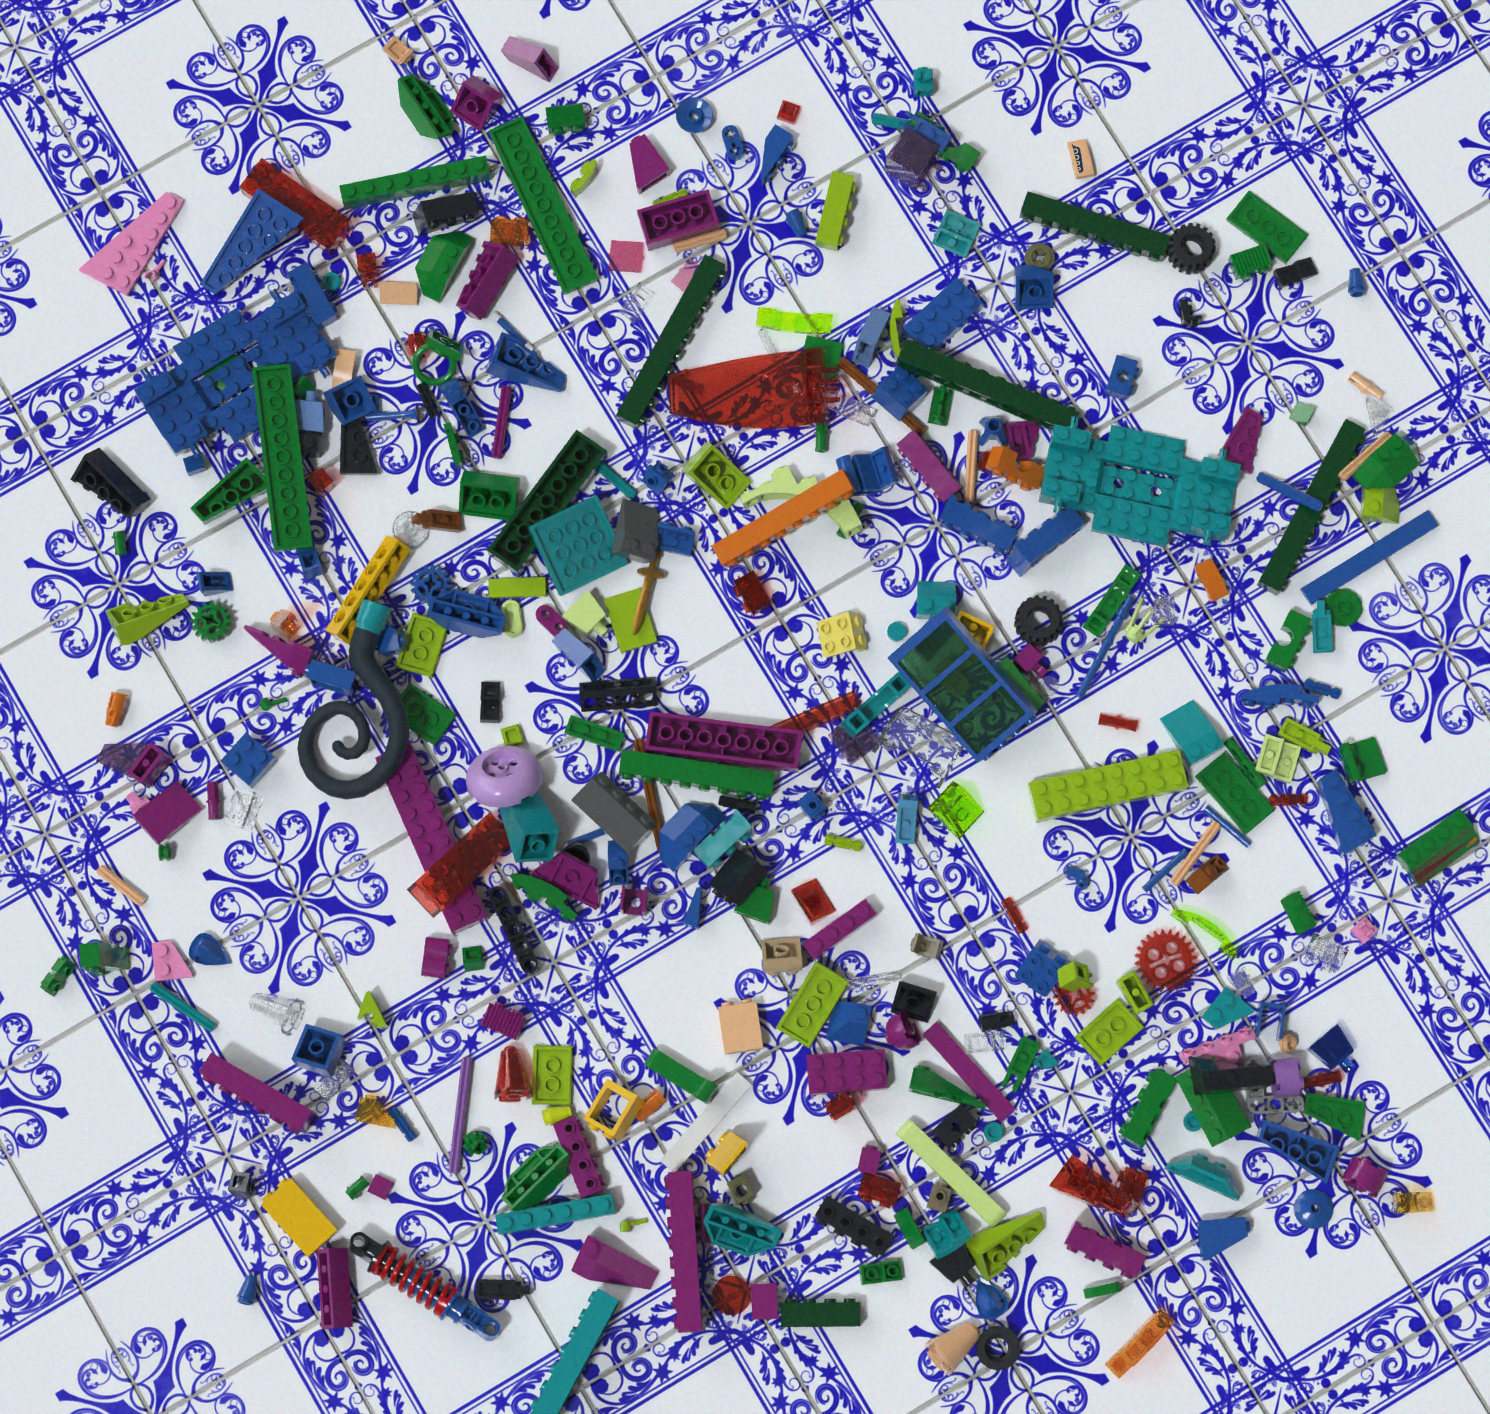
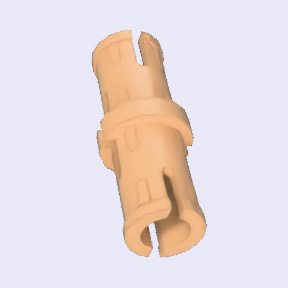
[1347,371,1385,403]

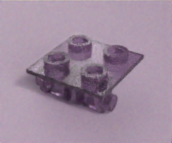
[828,725,881,766]

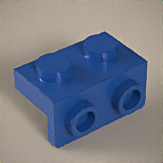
[657,522,696,557]

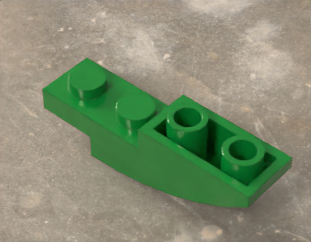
[510,873,579,923]

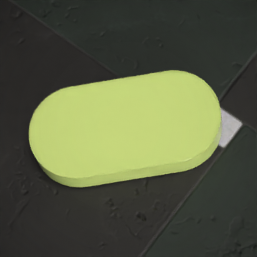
[501,600,523,638]

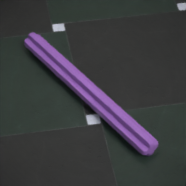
[448,1057,472,1174]

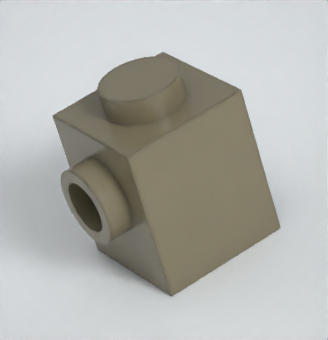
[926,1182,952,1213]

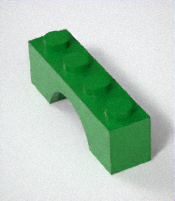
[906,111,981,172]

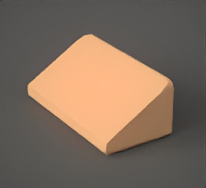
[380,282,418,305]

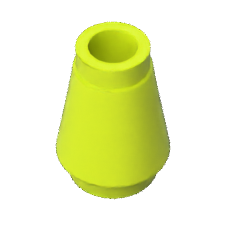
[542,1106,572,1126]

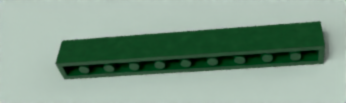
[616,254,727,430]
[894,339,1080,431]
[1257,419,1366,596]

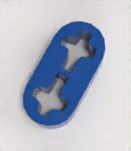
[722,125,744,161]

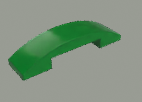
[1083,564,1141,637]

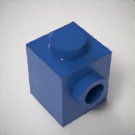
[797,790,826,822]

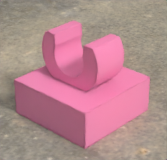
[1350,917,1378,944]

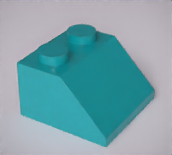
[916,581,956,620]

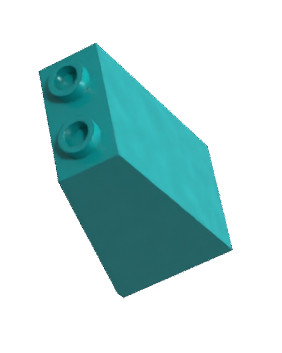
[499,790,559,863]

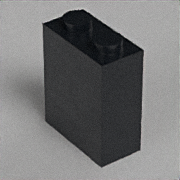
[708,848,768,907]

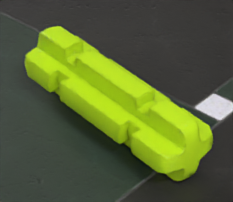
[652,188,688,205]
[824,834,862,852]

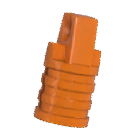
[105,692,128,727]
[635,1088,667,1122]

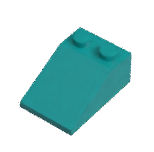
[1159,700,1225,768]

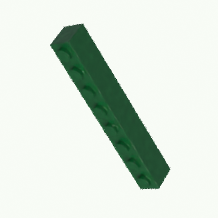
[1019,191,1171,262]

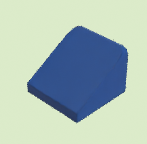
[183,454,207,476]

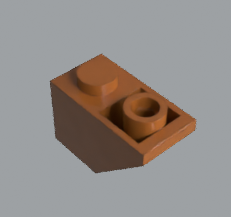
[1185,854,1229,895]

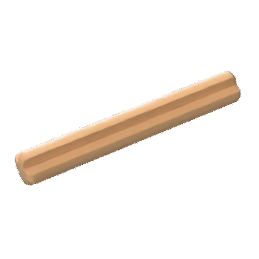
[964,430,978,504]
[1338,432,1392,481]
[1170,821,1221,886]

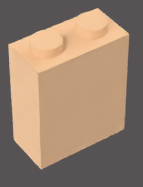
[718,999,763,1055]

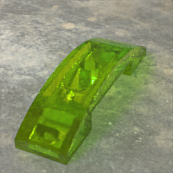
[756,307,833,334]
[1170,909,1237,960]

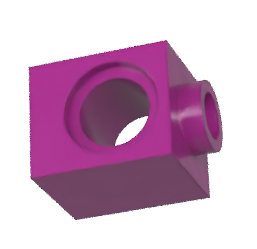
[857,1145,881,1176]

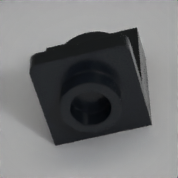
[1177,299,1203,328]

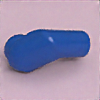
[1065,865,1089,889]

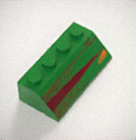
[1395,808,1480,888]

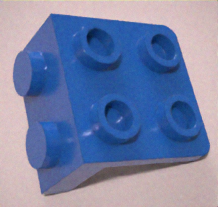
[1015,939,1071,997]

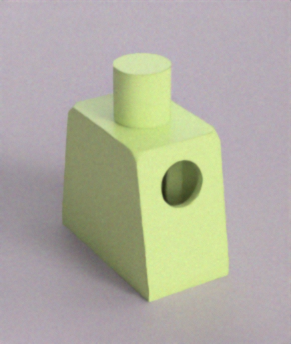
[562,590,609,638]

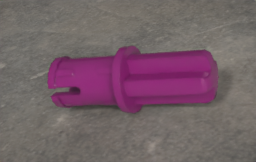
[206,782,221,820]

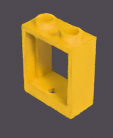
[583,1079,645,1142]

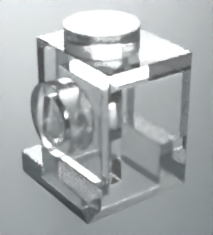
[1227,966,1255,998]

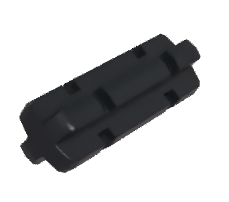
[416,382,439,418]

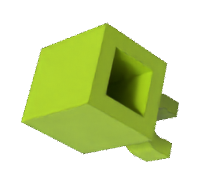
[1057,961,1094,992]

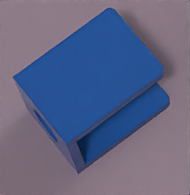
[1254,1001,1286,1041]

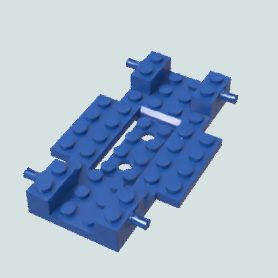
[134,288,337,458]

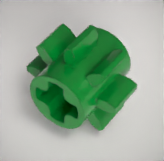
[463,1130,488,1156]

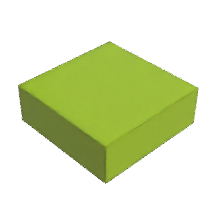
[500,724,524,746]

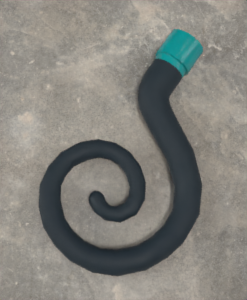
[297,599,410,800]

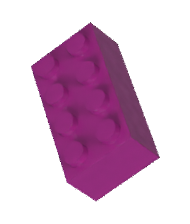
[637,189,720,251]
[806,1049,888,1096]

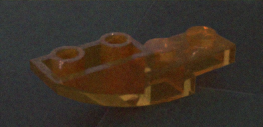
[1105,1307,1175,1379]

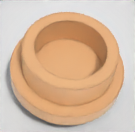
[1279,1033,1297,1053]

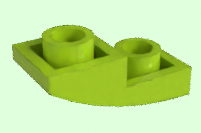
[570,159,598,198]

